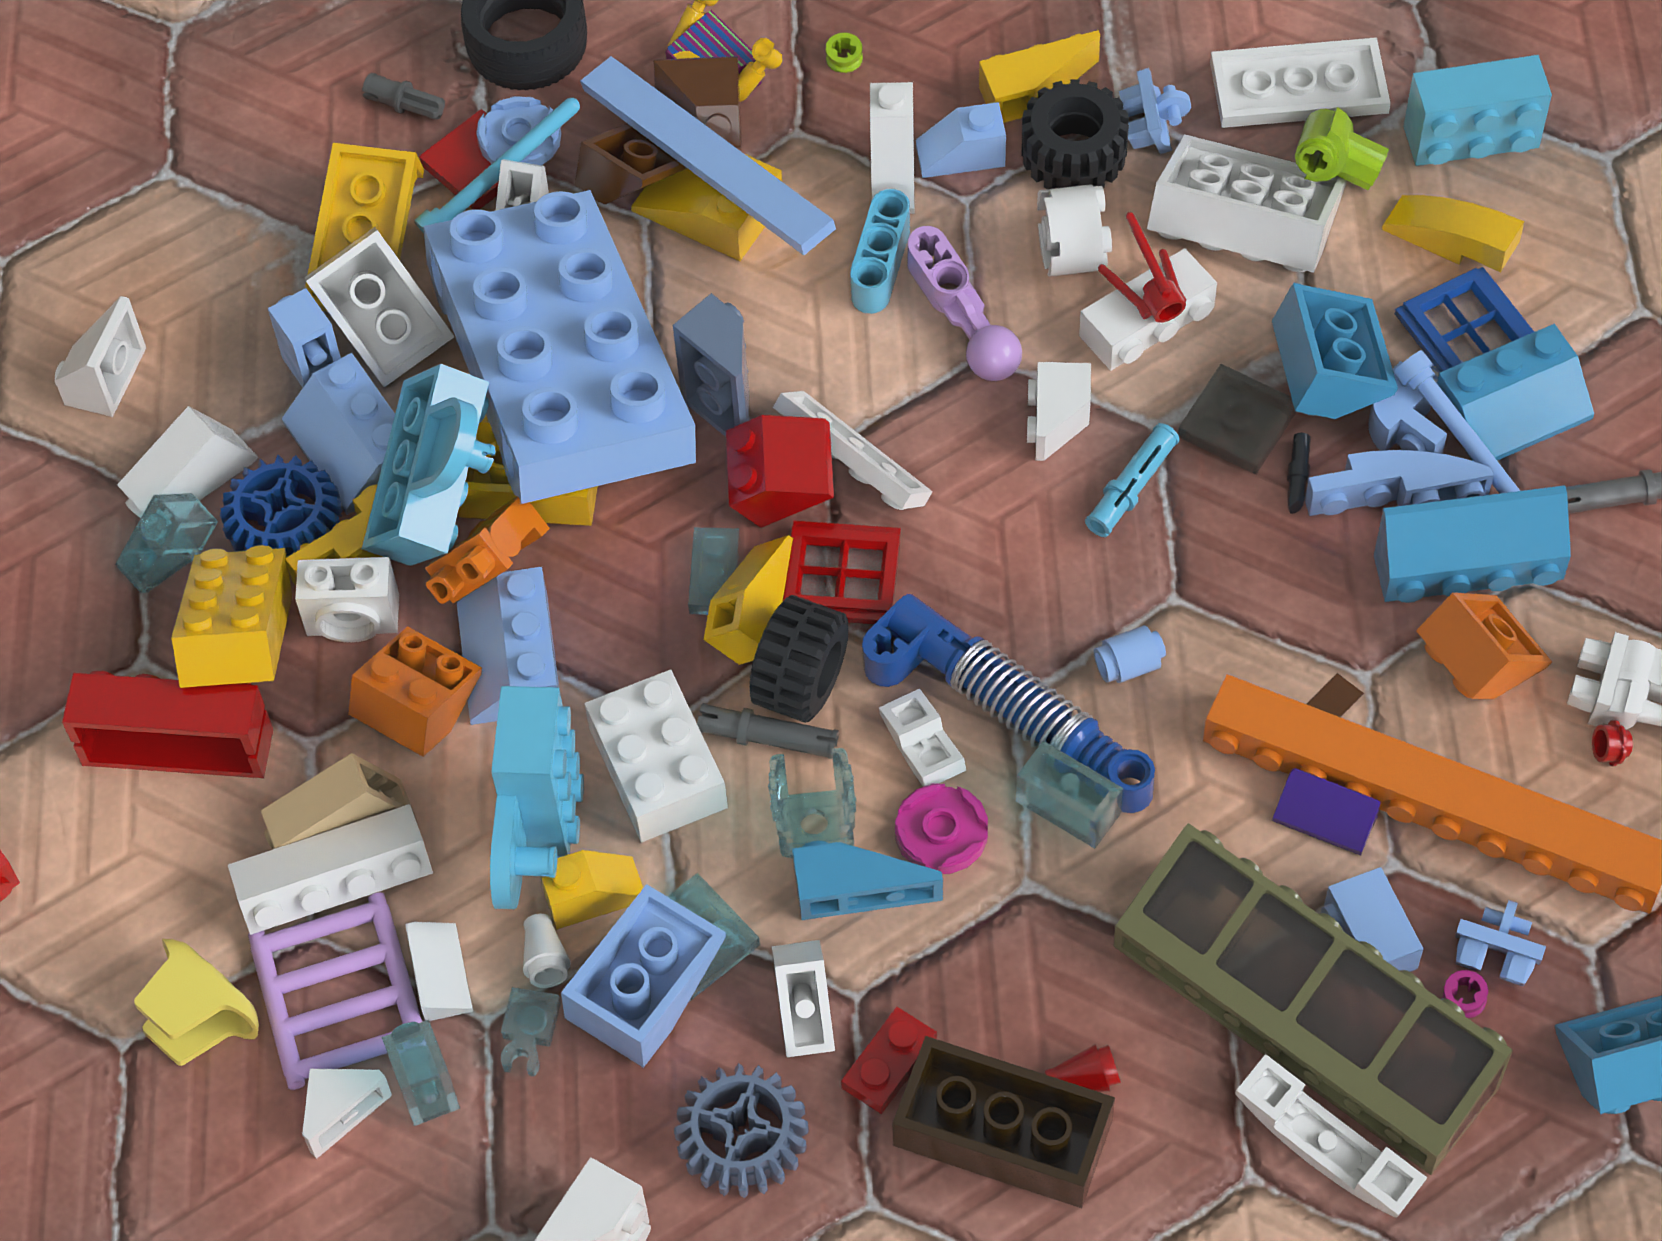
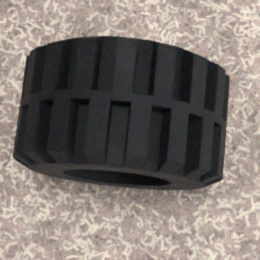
[1021,79,1129,189]
[750,595,849,723]

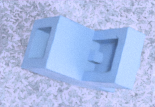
[1368,361,1447,454]

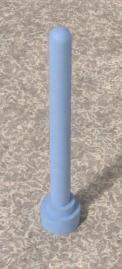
[1394,350,1520,494]

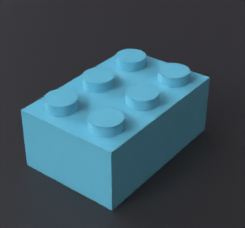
[1403,55,1552,166]

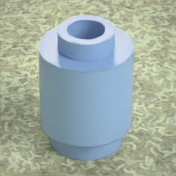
[1094,625,1166,683]

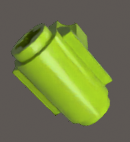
[1295,107,1389,190]

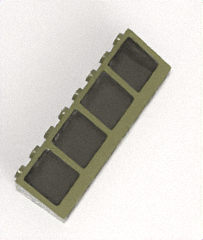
[1113,823,1513,1175]

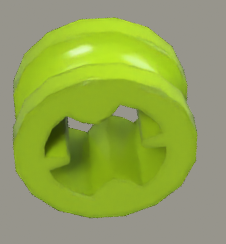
[826,33,863,73]

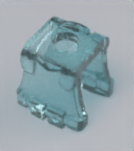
[768,748,856,858]

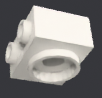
[295,557,399,642]

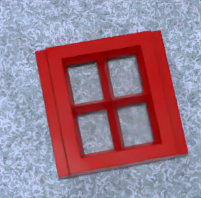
[783,520,901,624]

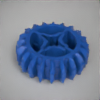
[220,455,343,558]

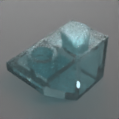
[115,493,218,593]

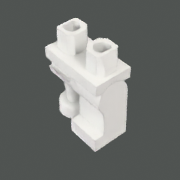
[1567,632,1662,729]

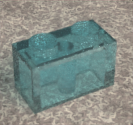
[1016,741,1123,849]
[382,1019,460,1126]

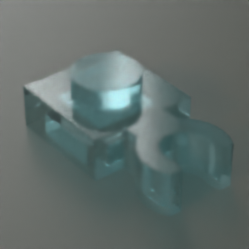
[501,987,561,1077]

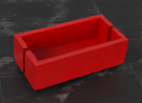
[62,671,274,779]

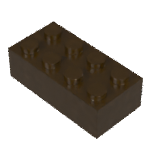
[892,1036,1115,1208]

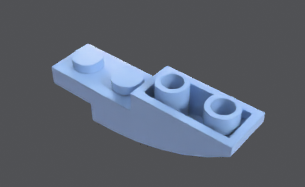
[1305,450,1494,516]

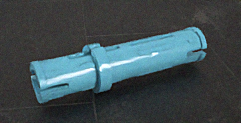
[1085,423,1180,537]

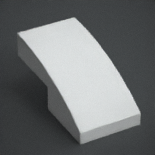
[879,689,966,787]

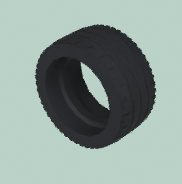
[461,0,587,91]

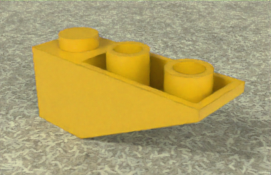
[979,30,1100,123]
[703,535,793,665]

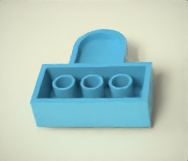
[362,364,495,566]
[490,686,584,910]

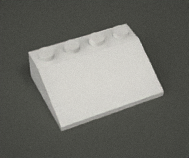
[1147,134,1347,273]

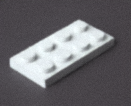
[1210,37,1390,128]

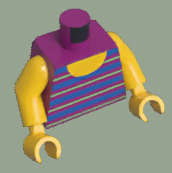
[665,0,782,102]

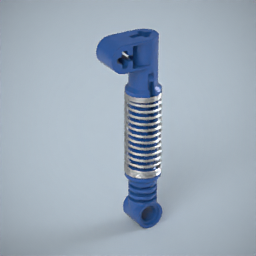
[862,594,1155,813]

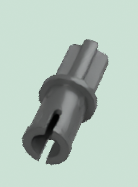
[362,73,445,120]

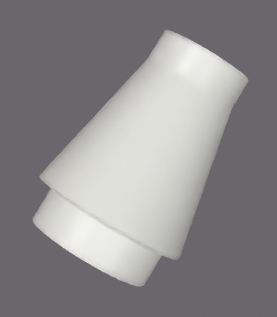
[523,913,571,988]

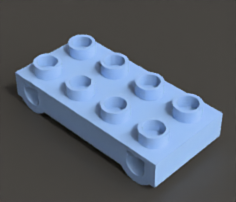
[423,190,696,504]

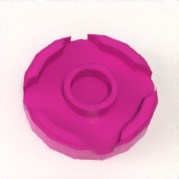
[895,783,988,874]

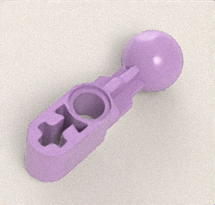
[907,226,1022,381]

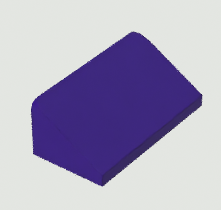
[1272,768,1381,856]

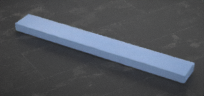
[580,56,836,255]

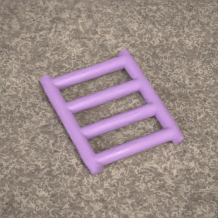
[248,892,428,1090]

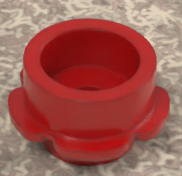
[1592,720,1633,766]

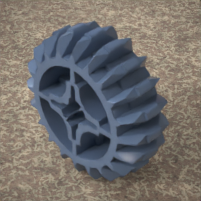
[674,1063,809,1198]

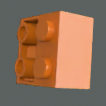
[348,626,482,757]

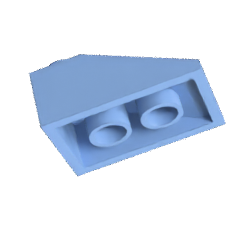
[561,884,726,1068]

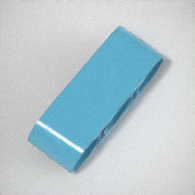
[850,189,910,314]

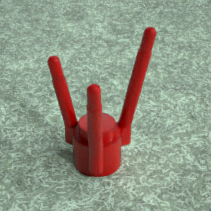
[1098,212,1187,323]

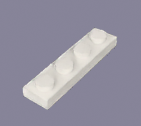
[773,391,933,510]

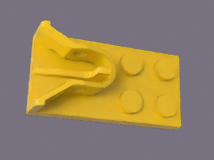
[305,143,424,312]

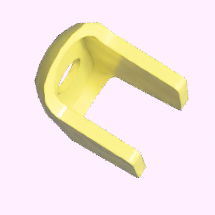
[134,939,259,1066]

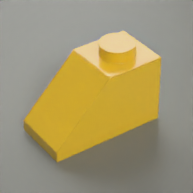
[540,850,643,930]

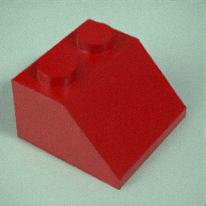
[726,415,834,528]

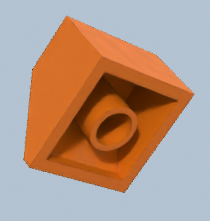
[1416,593,1552,699]

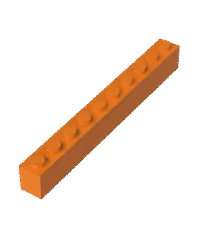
[1203,674,1662,914]

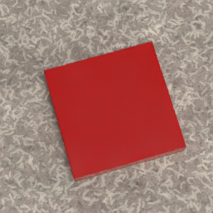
[419,109,499,210]

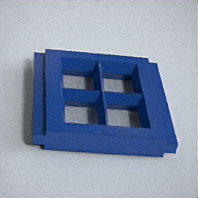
[1394,267,1534,373]

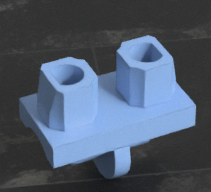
[1119,68,1191,155]
[1455,900,1546,986]

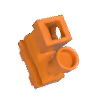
[425,496,550,604]

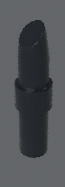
[1287,432,1311,514]

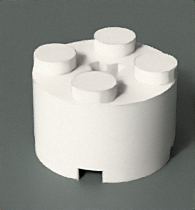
[1037,185,1112,277]

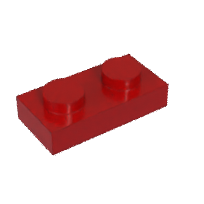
[841,1007,937,1114]

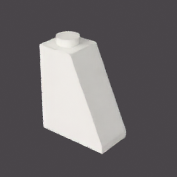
[870,82,915,214]
[117,406,258,524]

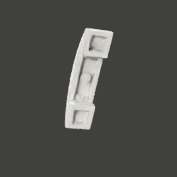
[1235,1054,1427,1218]

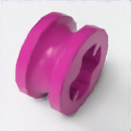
[1443,970,1488,1018]

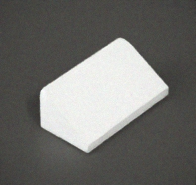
[405,922,473,1022]

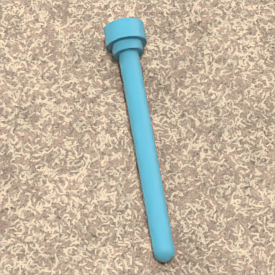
[414,98,580,234]

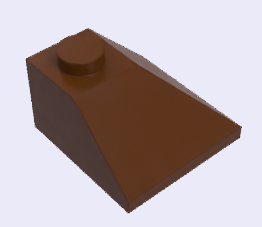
[653,56,742,147]
[574,123,687,205]

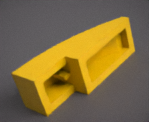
[1382,195,1525,273]

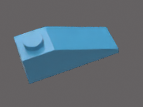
[792,841,943,920]

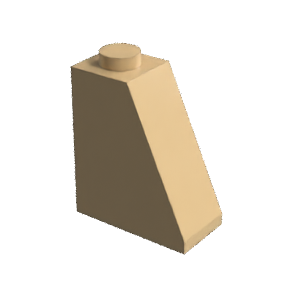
[261,753,415,849]

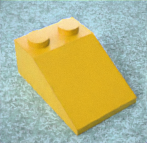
[631,154,782,261]

